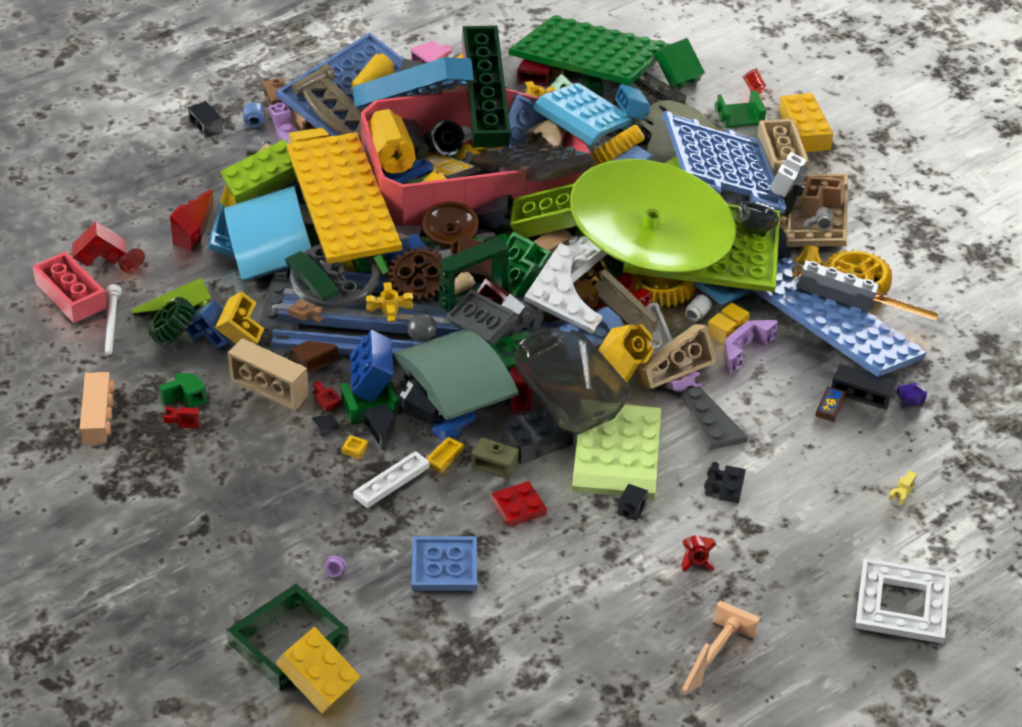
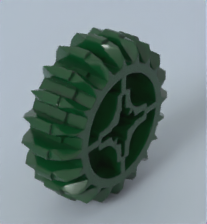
[148,297,195,346]

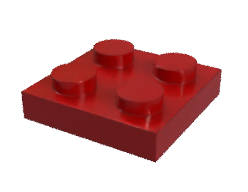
[491,481,547,527]

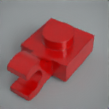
[312,381,342,412]
[163,407,200,429]

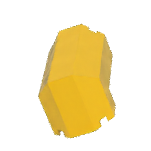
[580,324,654,403]

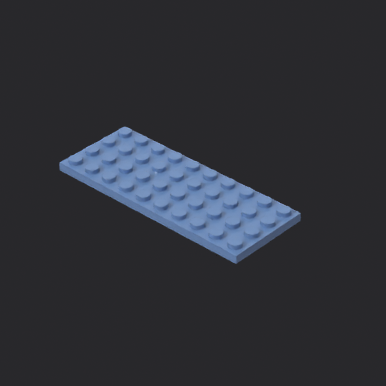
[752,257,927,377]

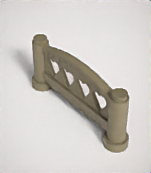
[291,64,363,143]

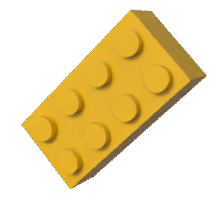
[778,93,833,152]

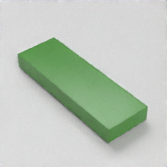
[374,254,392,274]

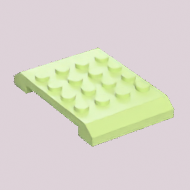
[572,400,661,499]

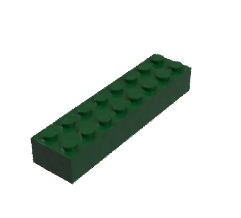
[461,26,511,148]

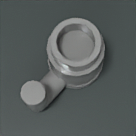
[804,207,834,231]

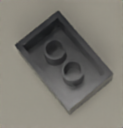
[500,402,574,465]

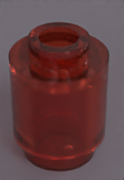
[118,248,145,274]

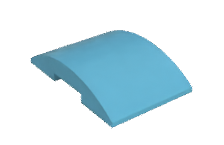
[224,186,311,282]

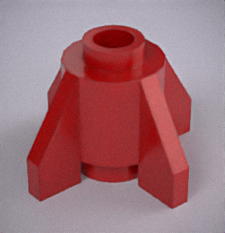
[681,535,717,572]

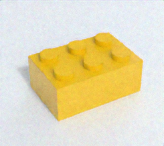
[275,626,361,714]

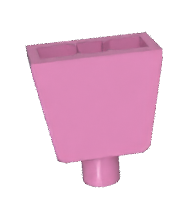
[411,41,452,64]

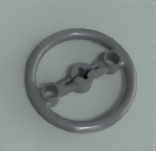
[291,244,380,309]

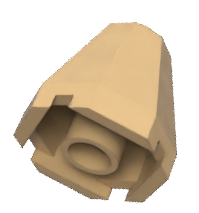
[525,119,567,159]

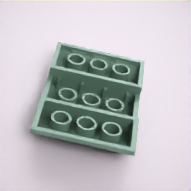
[392,329,519,420]

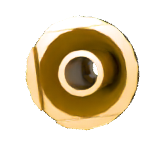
[351,53,398,92]

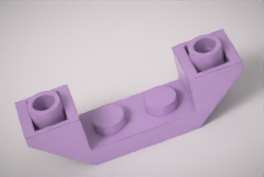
[269,102,297,144]
[723,320,778,374]

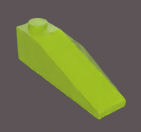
[131,277,211,314]

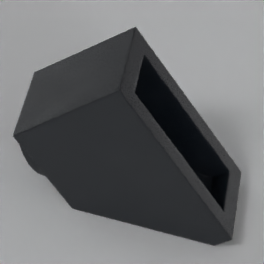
[364,403,396,451]

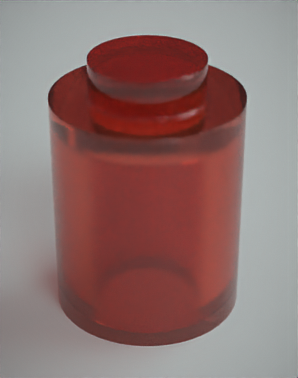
[742,68,767,94]

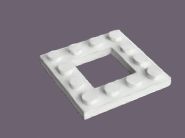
[855,558,950,644]

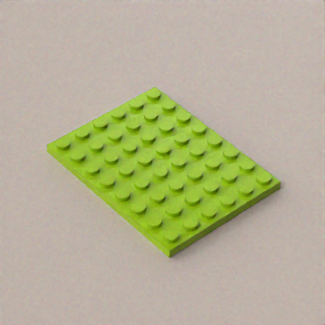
[623,204,780,293]

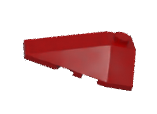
[170,190,214,251]

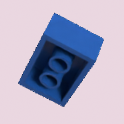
[349,330,394,403]

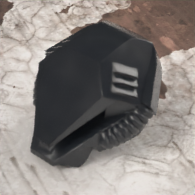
[736,201,779,235]

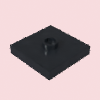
[785,165,808,214]

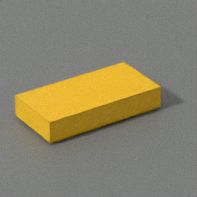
[426,437,465,473]

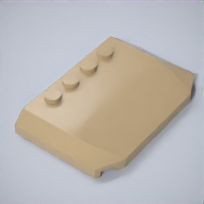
[779,173,848,247]

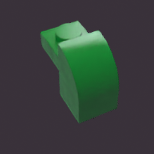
[159,373,207,408]

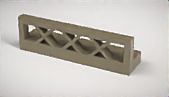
[594,269,658,335]

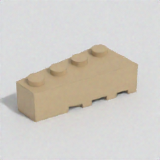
[635,324,716,389]

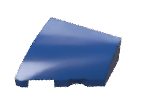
[432,411,476,441]

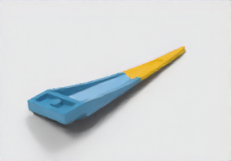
[208,185,237,259]

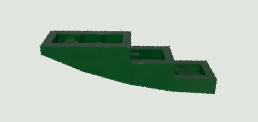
[285,251,340,301]

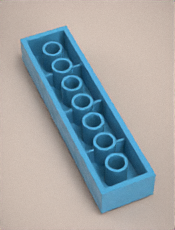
[353,57,474,110]

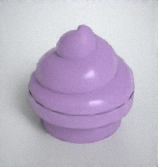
[325,556,347,577]

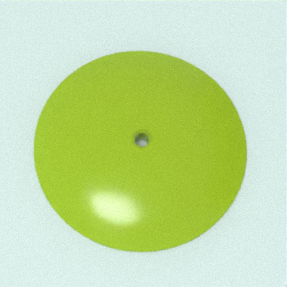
[570,159,736,273]

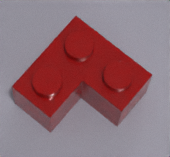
[72,221,126,267]

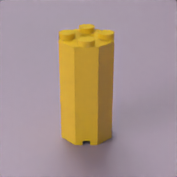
[367,109,416,174]

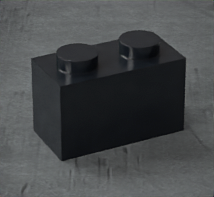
[188,101,224,139]

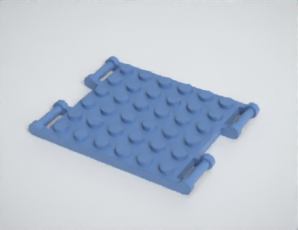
[662,111,786,214]

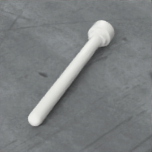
[105,284,122,355]

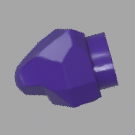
[897,382,927,406]

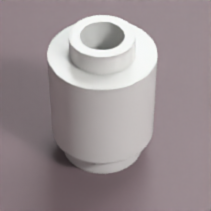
[685,295,712,322]

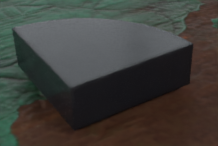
[312,416,339,435]

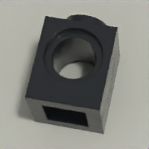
[618,484,648,521]

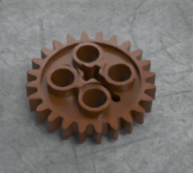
[388,246,444,304]

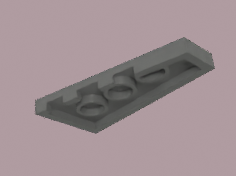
[681,387,748,450]

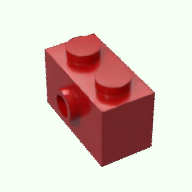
[509,365,534,411]

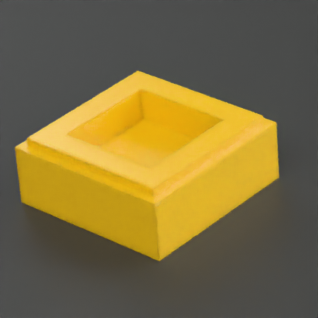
[341,435,369,459]

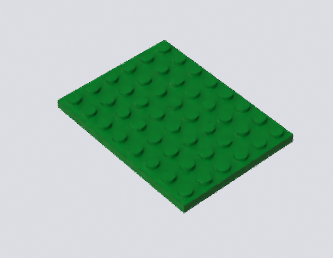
[508,15,669,85]

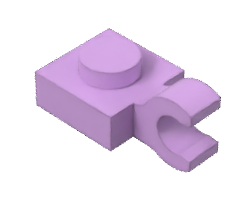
[665,371,703,392]

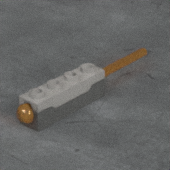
[792,261,938,320]

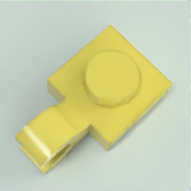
[889,470,917,505]

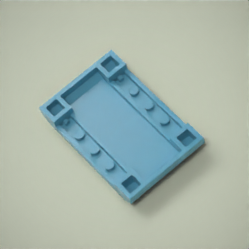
[532,83,635,145]

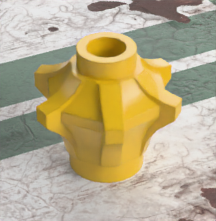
[795,245,823,267]

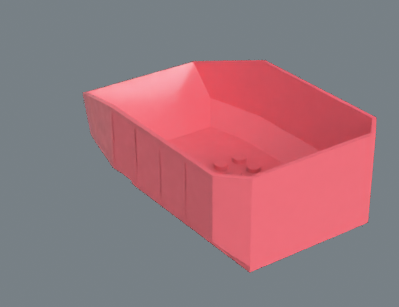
[361,88,595,228]

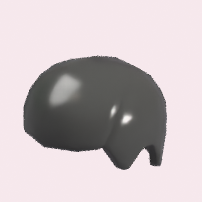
[408,314,437,342]

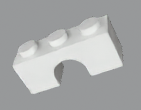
[769,152,806,197]

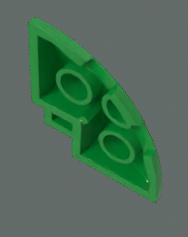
[506,232,553,297]

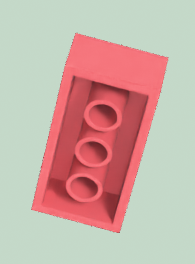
[33,251,107,323]

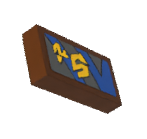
[815,386,846,422]

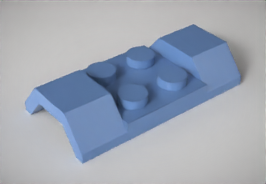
[543,306,623,365]

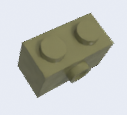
[471,437,519,480]

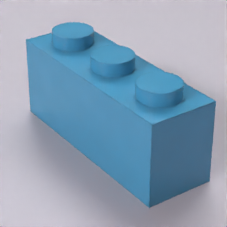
[615,84,651,121]

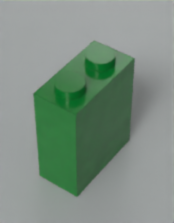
[654,38,705,89]

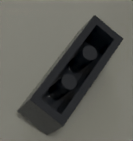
[831,364,897,410]

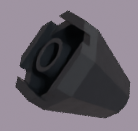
[475,194,514,233]
[400,378,445,423]

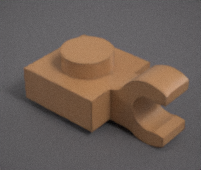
[288,299,324,323]

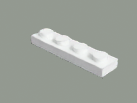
[353,451,430,508]

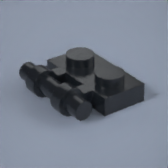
[704,462,746,503]

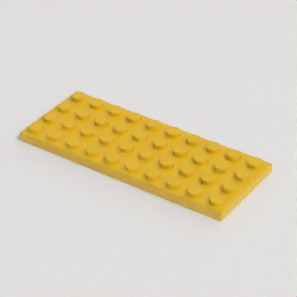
[286,132,402,264]

